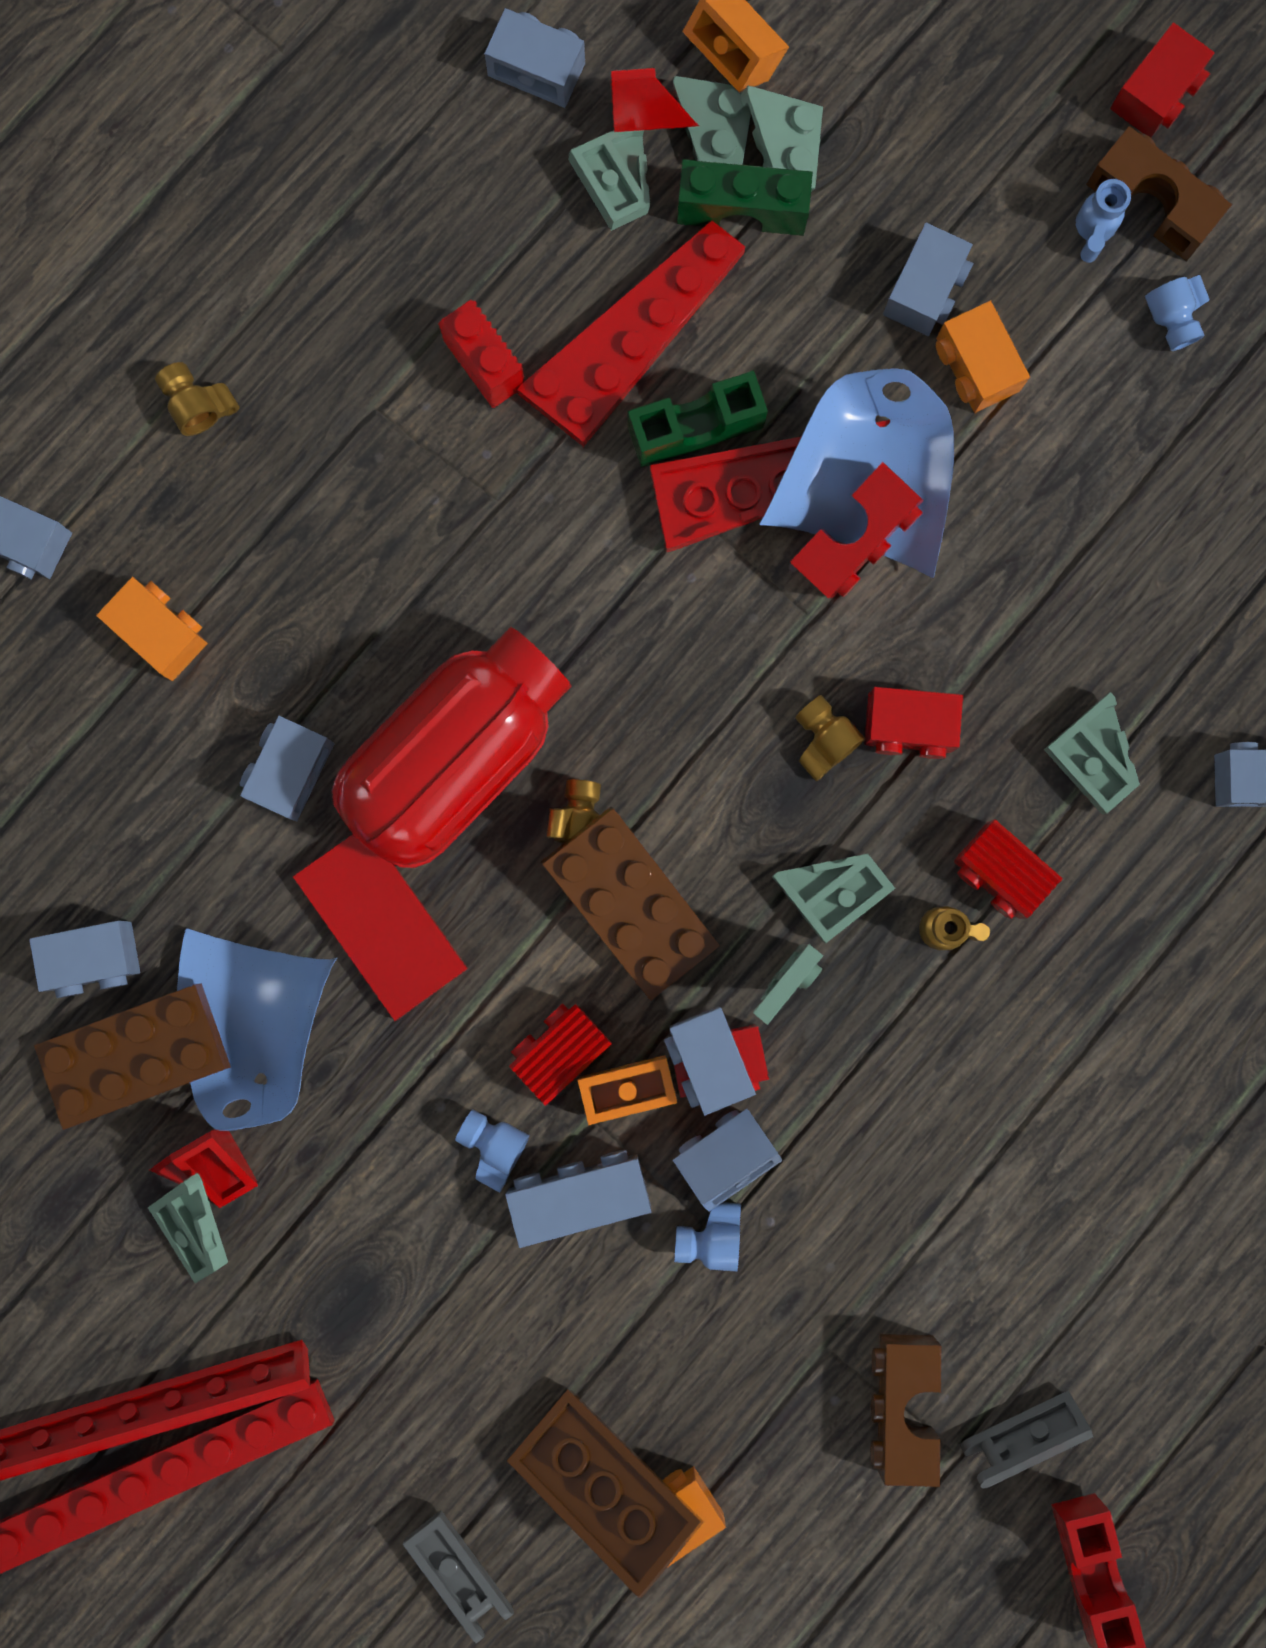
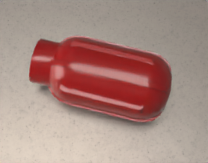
[332,627,572,868]

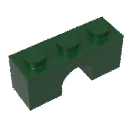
[677,159,813,236]
[628,370,768,468]

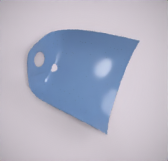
[759,369,954,578]
[177,929,337,1131]

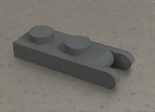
[960,1390,1093,1488]
[403,1510,514,1643]

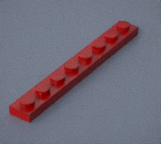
[0,1340,310,1481]
[0,1379,335,1574]

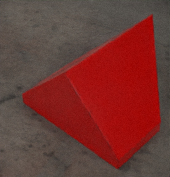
[610,68,699,132]
[149,1129,258,1209]

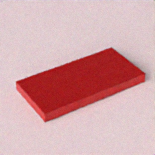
[293,834,468,1021]

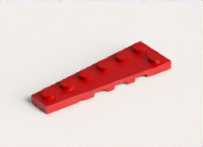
[517,221,745,447]
[650,420,890,552]

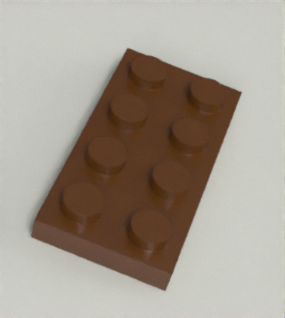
[541,806,720,1001]
[34,983,231,1130]
[507,1390,704,1598]

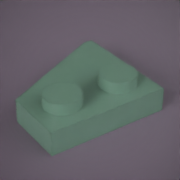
[673,76,751,165]
[741,85,823,192]
[568,130,650,231]
[1044,692,1140,815]
[772,854,896,943]
[753,944,823,1025]
[148,1173,228,1284]

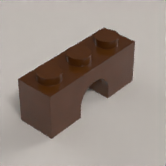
[1086,126,1232,262]
[870,1334,942,1487]

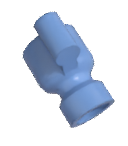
[1076,179,1131,263]
[1145,275,1210,351]
[455,1109,530,1193]
[674,1202,741,1271]

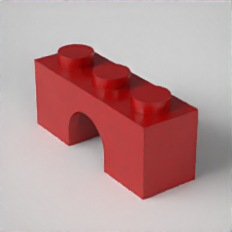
[790,462,924,599]
[1051,1493,1146,1648]

